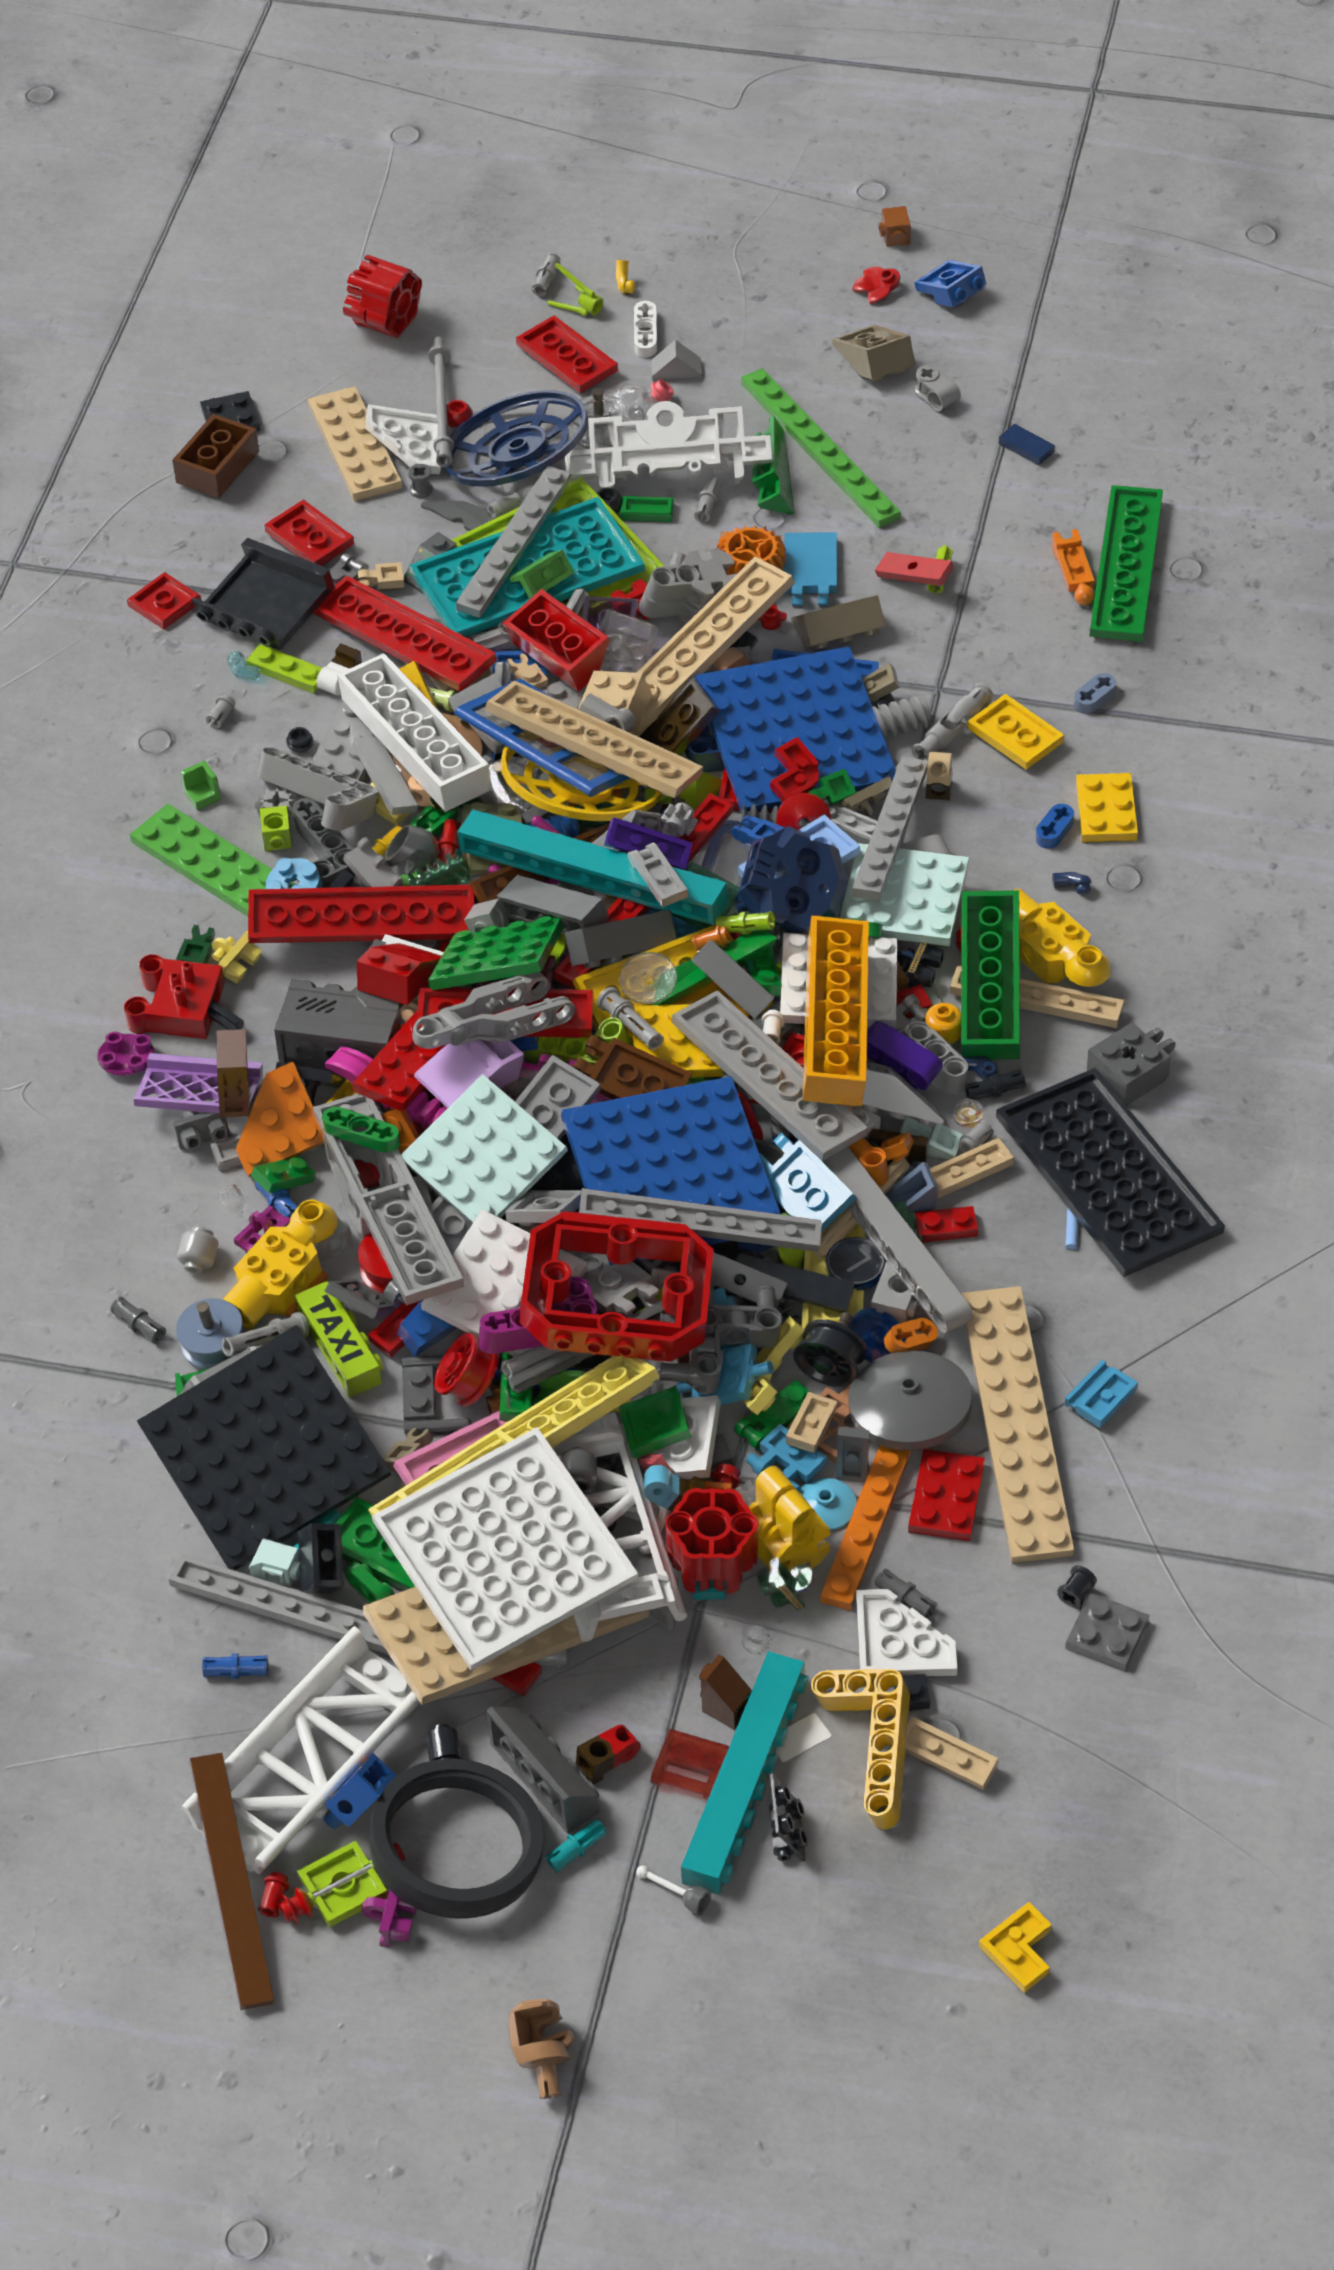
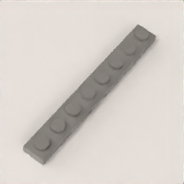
[456,466,571,618]
[852,757,928,901]
[579,1188,822,1252]
[169,1555,389,1655]

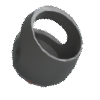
[384,825,439,873]

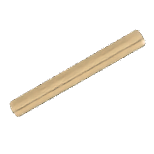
[813,1158,910,1258]

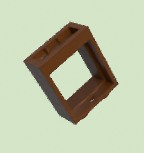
[217,1029,249,1117]

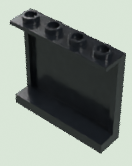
[192,538,335,650]

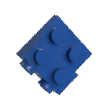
[914,260,987,307]

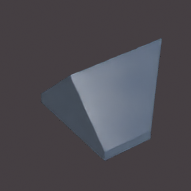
[885,1161,937,1218]

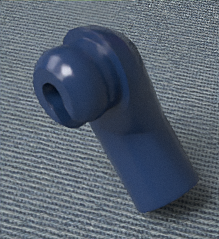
[963,1056,998,1079]

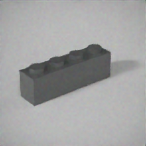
[497,875,610,934]
[565,909,676,969]

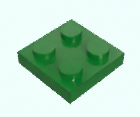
[619,1385,692,1458]

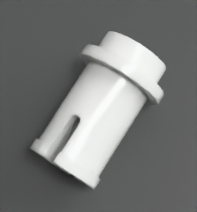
[761,1010,785,1045]

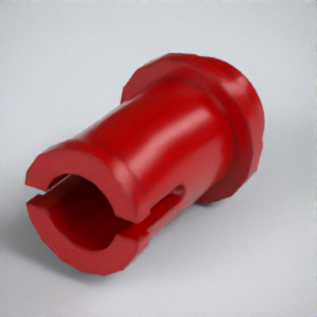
[258,1872,290,1918]

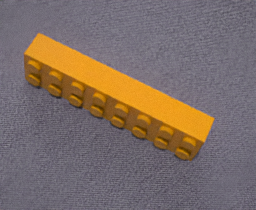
[803,916,869,1107]

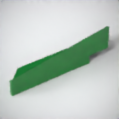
[752,416,795,514]
[652,930,777,1005]

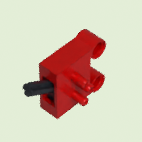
[124,954,244,1039]

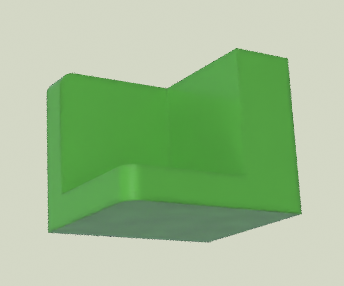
[181,760,221,810]

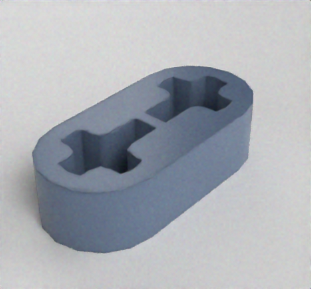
[1074,673,1116,714]

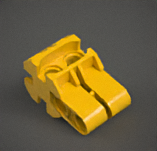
[749,1466,830,1582]

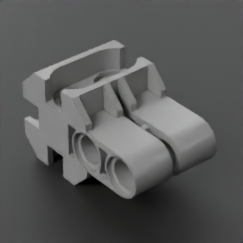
[639,548,737,623]

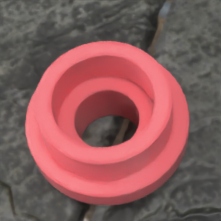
[650,379,674,402]

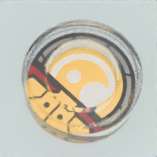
[953,1099,983,1128]

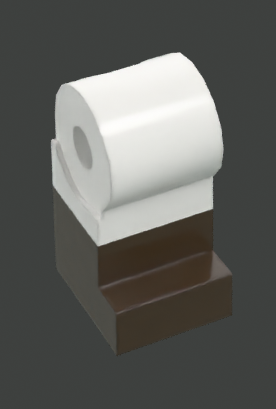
[317,643,362,696]

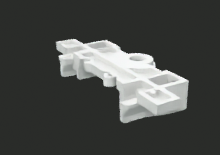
[565,401,772,489]

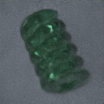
[408,848,471,886]

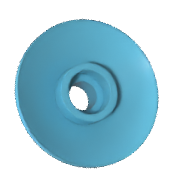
[799,1478,857,1531]

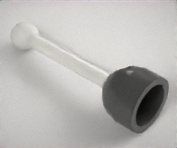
[636,1865,711,1915]

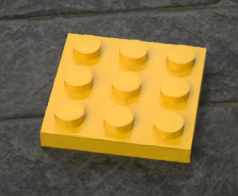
[630,1004,724,1078]

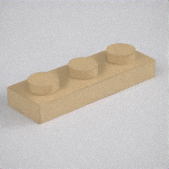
[930,1137,1014,1199]
[905,1717,999,1790]

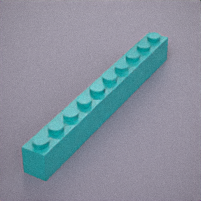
[458,809,728,925]

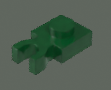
[176,925,215,964]

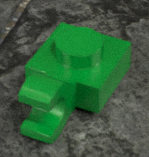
[807,768,857,806]

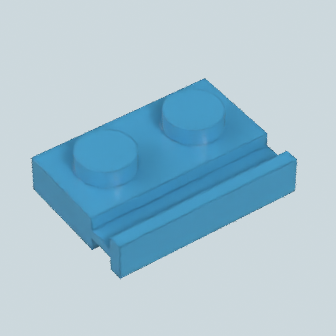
[1064,1360,1138,1428]

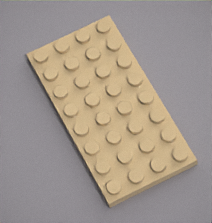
[363,1587,649,1705]

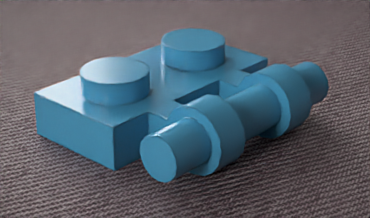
[746,1424,827,1491]

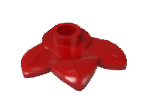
[852,267,901,304]

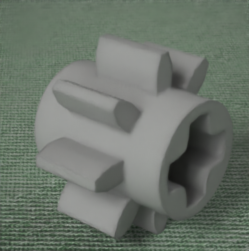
[661,803,698,837]

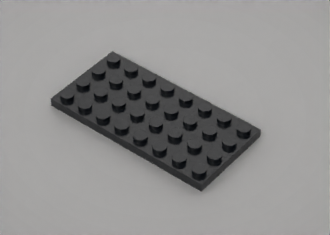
[996,1068,1225,1277]

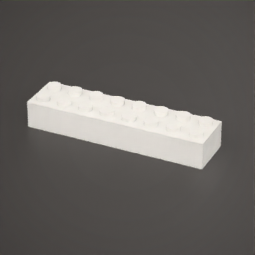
[337,653,493,812]

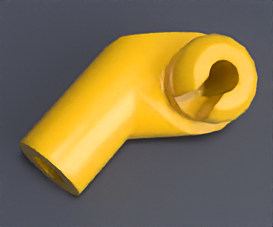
[616,260,635,295]

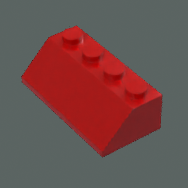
[503,589,610,692]

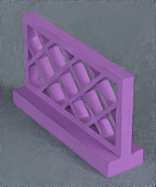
[134,1053,263,1113]

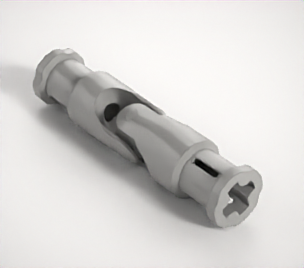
[912,682,994,760]

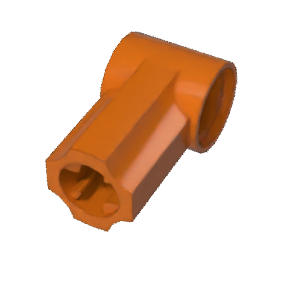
[848,1138,889,1187]

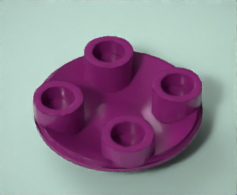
[97,1031,155,1076]

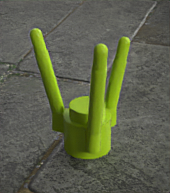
[547,263,604,316]

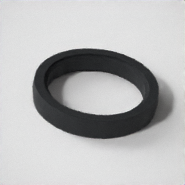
[369,1759,544,1919]

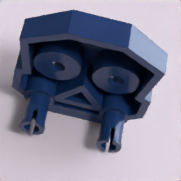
[736,826,848,935]

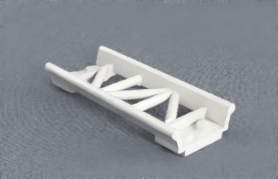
[552,1412,687,1642]
[181,1627,420,1875]

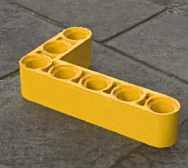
[811,1669,910,1830]

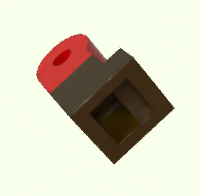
[575,1724,641,1785]

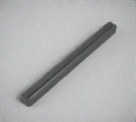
[509,1301,668,1394]

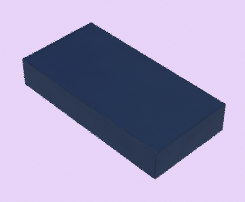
[999,424,1055,465]

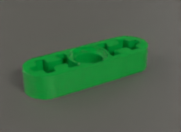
[322,1107,400,1153]

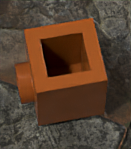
[878,206,911,246]

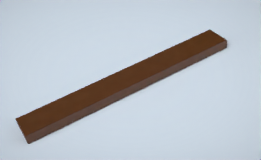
[189,1752,274,2010]

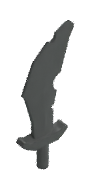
[421,500,491,531]

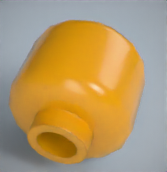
[925,1003,961,1044]

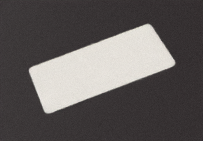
[776,1713,831,1762]

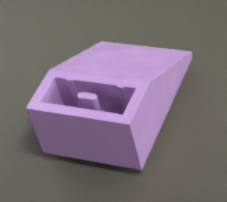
[414,1040,524,1108]

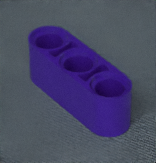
[867,1021,943,1090]

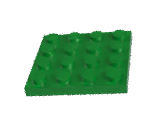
[428,916,564,991]

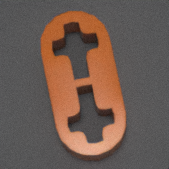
[884,1318,938,1353]

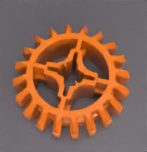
[716,524,786,575]

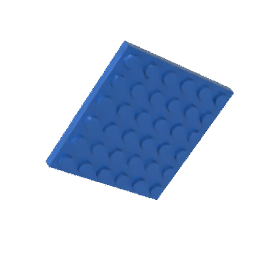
[695,646,896,814]
[561,1076,781,1266]

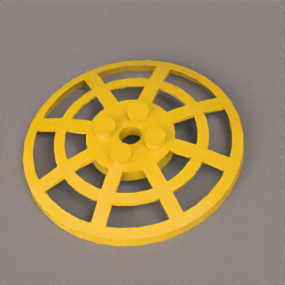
[500,731,662,821]

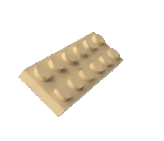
[308,386,402,501]

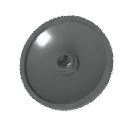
[848,1351,972,1450]

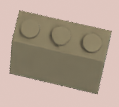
[791,595,886,650]

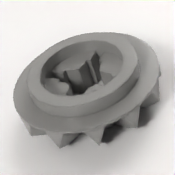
[255,786,298,819]

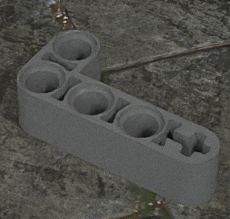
[292,798,356,888]

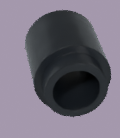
[425,1724,462,1761]

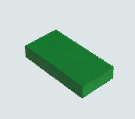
[620,496,674,522]

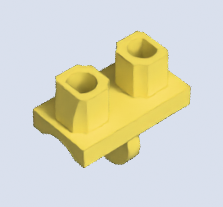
[212,930,262,984]

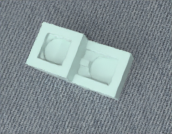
[899,1116,963,1159]

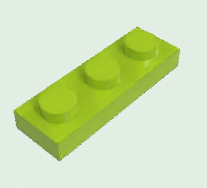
[246,644,322,694]

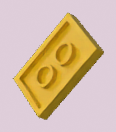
[967,694,1064,770]
[1076,773,1138,842]

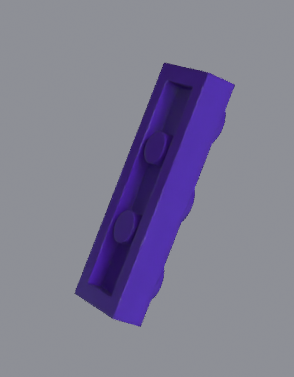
[604,817,693,870]

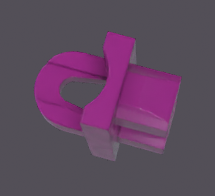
[234,1205,290,1254]
[362,1890,417,1947]

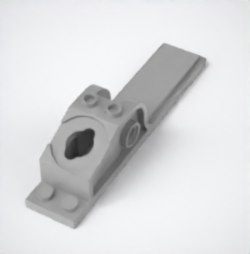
[313,1094,464,1305]

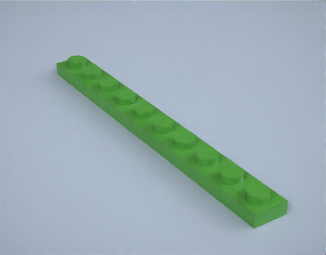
[741,368,901,528]

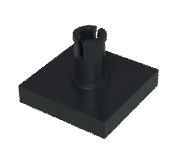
[275,1062,346,1106]

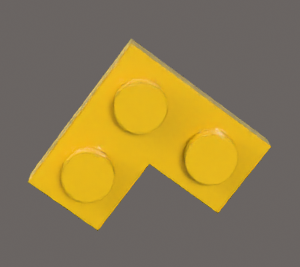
[979,1902,1052,1993]

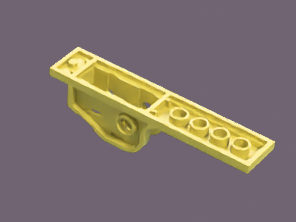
[368,1356,659,1517]

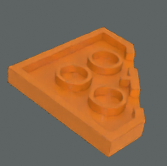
[236,1062,325,1177]

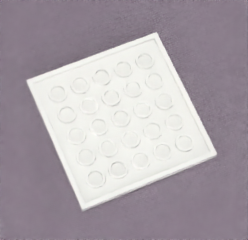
[372,1427,638,1671]

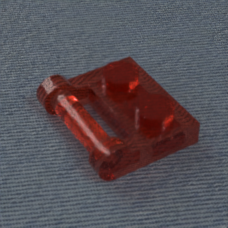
[650,1729,729,1800]

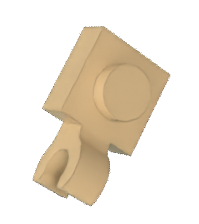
[358,562,404,590]

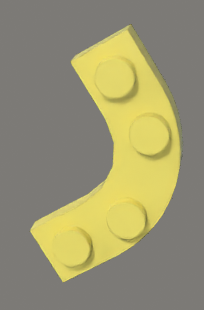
[742,1316,804,1415]

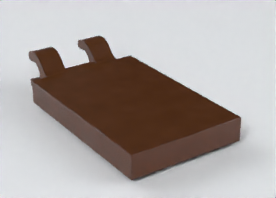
[573,1035,692,1100]

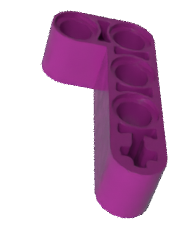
[478,1276,597,1354]

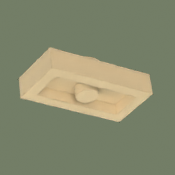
[785,1392,837,1453]

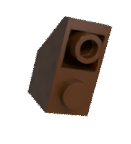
[699,1654,752,1730]

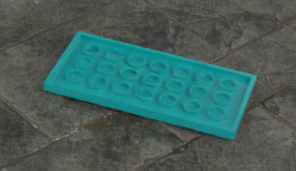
[410,497,645,637]

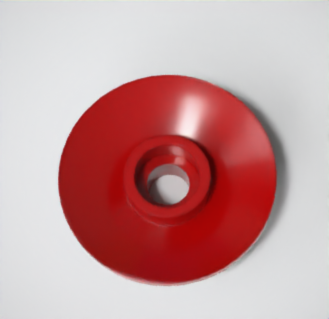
[776,793,832,830]

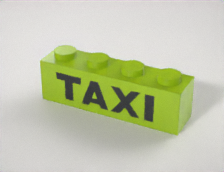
[295,1281,383,1398]

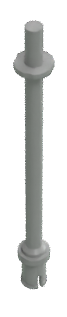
[428,336,454,467]

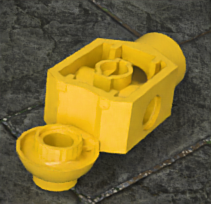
[1014,889,1112,987]
[223,1199,338,1330]

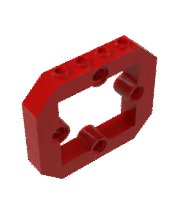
[519,1211,714,1362]

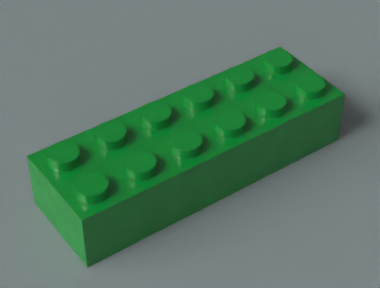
[961,890,1020,1060]

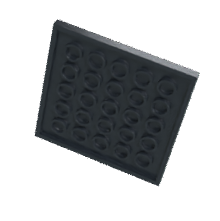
[137,1325,392,1571]

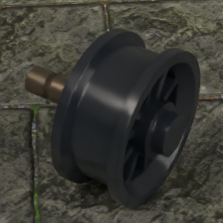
[793,1312,867,1387]

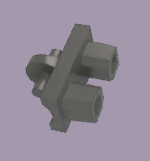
[173,1111,230,1151]

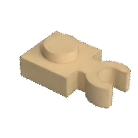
[508,653,549,689]

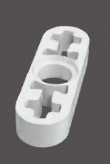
[634,301,657,358]

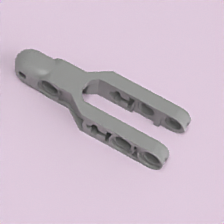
[412,972,575,1049]

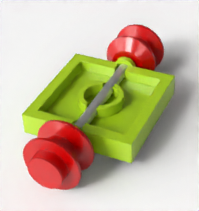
[279,1840,406,1928]

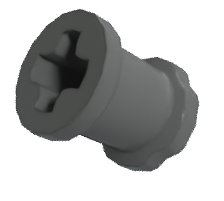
[408,464,433,498]

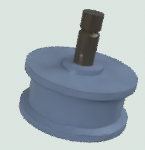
[176,1298,247,1370]

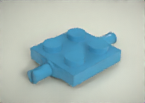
[677,1343,774,1405]

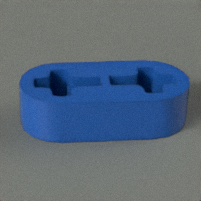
[1036,804,1074,849]

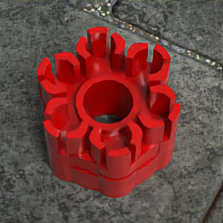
[343,255,422,338]
[666,1488,758,1594]

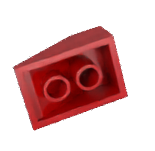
[357,943,442,1005]

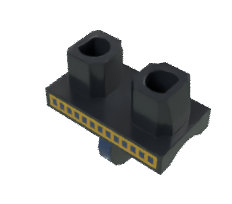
[897,942,944,989]

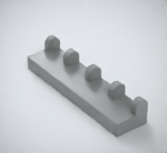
[343,837,405,887]

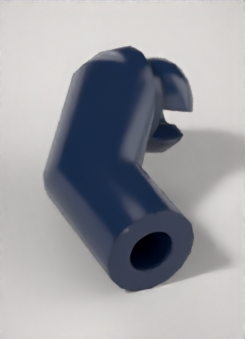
[1052,872,1092,894]

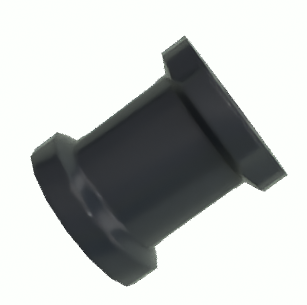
[1057,1565,1097,1608]

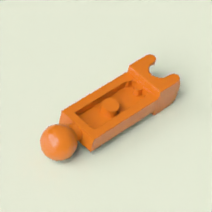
[1052,529,1095,606]

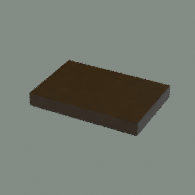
[640,678,720,756]

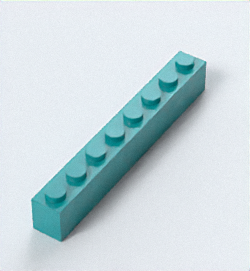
[681,1651,809,1895]

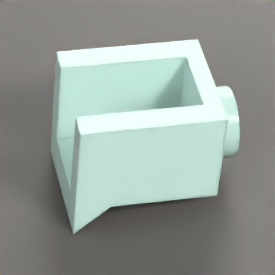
[249,1539,300,1587]

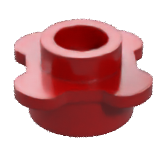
[758,604,787,630]

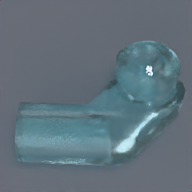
[227,651,260,680]

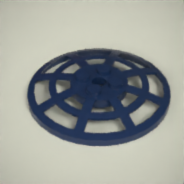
[444,390,588,487]

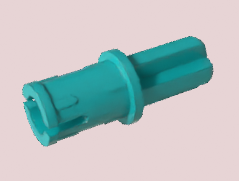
[544,1820,607,1873]

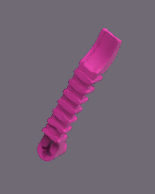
[325,1046,448,1129]

